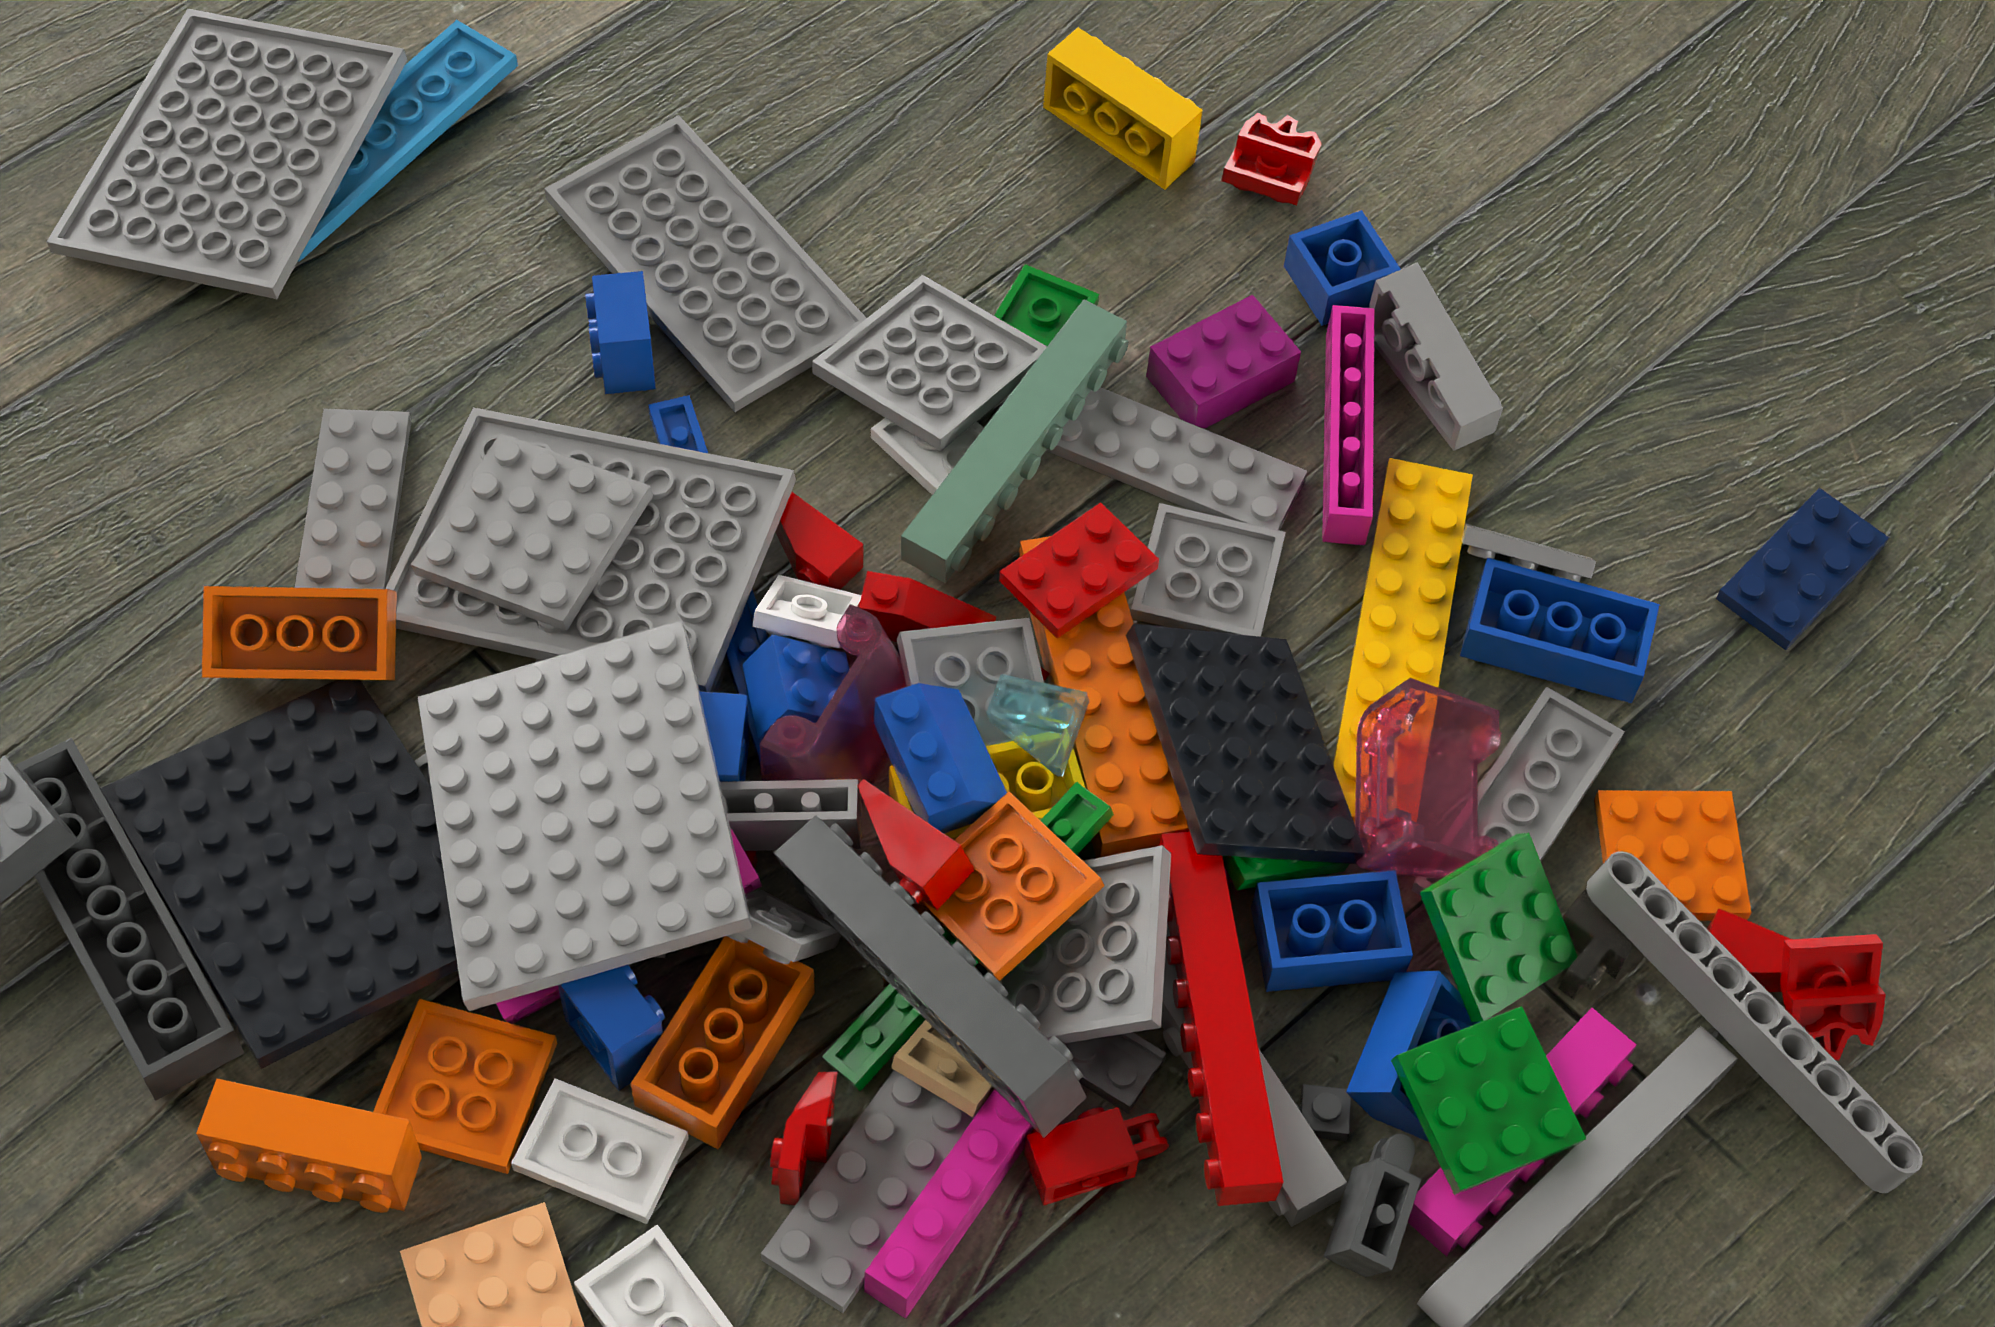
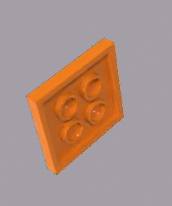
[1594,790,1751,921]
[919,792,1104,981]
[373,999,557,1174]

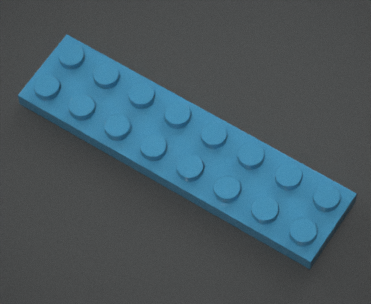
[298,20,518,262]

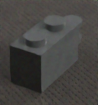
[1324,1133,1421,1277]

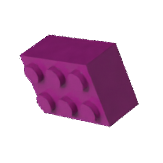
[1146,294,1301,429]

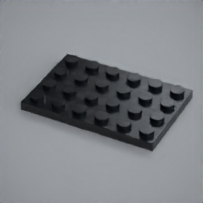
[1126,624,1365,864]

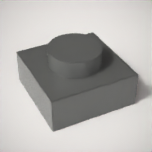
[1300,1084,1351,1141]

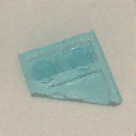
[986,674,1089,777]

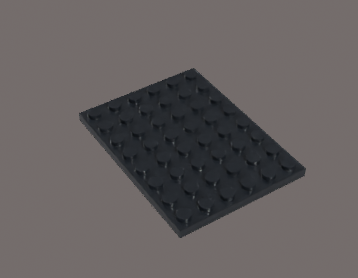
[100,680,458,1069]

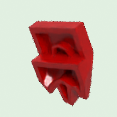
[1221,113,1322,206]
[1780,934,1886,1061]
[770,1072,838,1205]

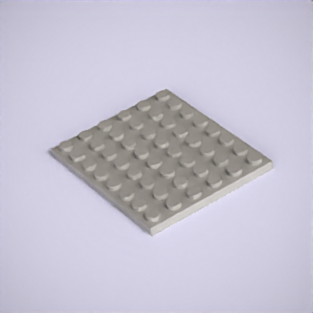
[47,9,407,299]
[385,407,796,692]
[418,620,752,1011]

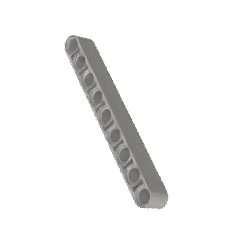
[1586,851,1923,1193]
[1417,1026,1738,1327]

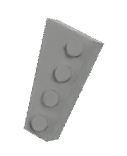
[1369,262,1503,451]

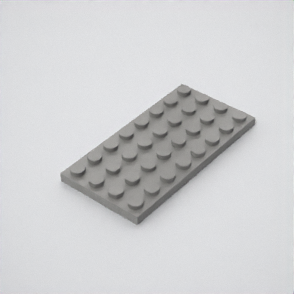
[545,115,867,412]

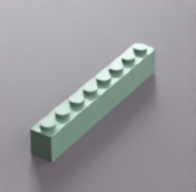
[901,299,1129,583]

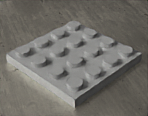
[812,275,1047,451]
[411,433,653,631]
[999,845,1171,1044]

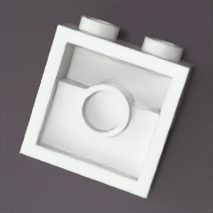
[752,575,862,648]

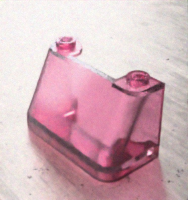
[760,604,907,803]
[1355,678,1501,879]

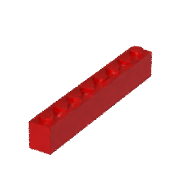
[1159,832,1284,1206]

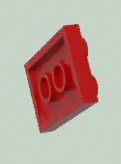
[999,502,1159,639]

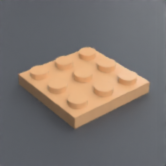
[400,1202,584,1327]

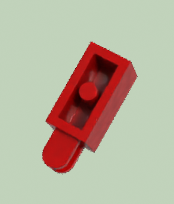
[1024,1107,1169,1206]

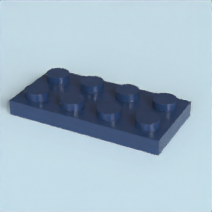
[1716,488,1889,650]

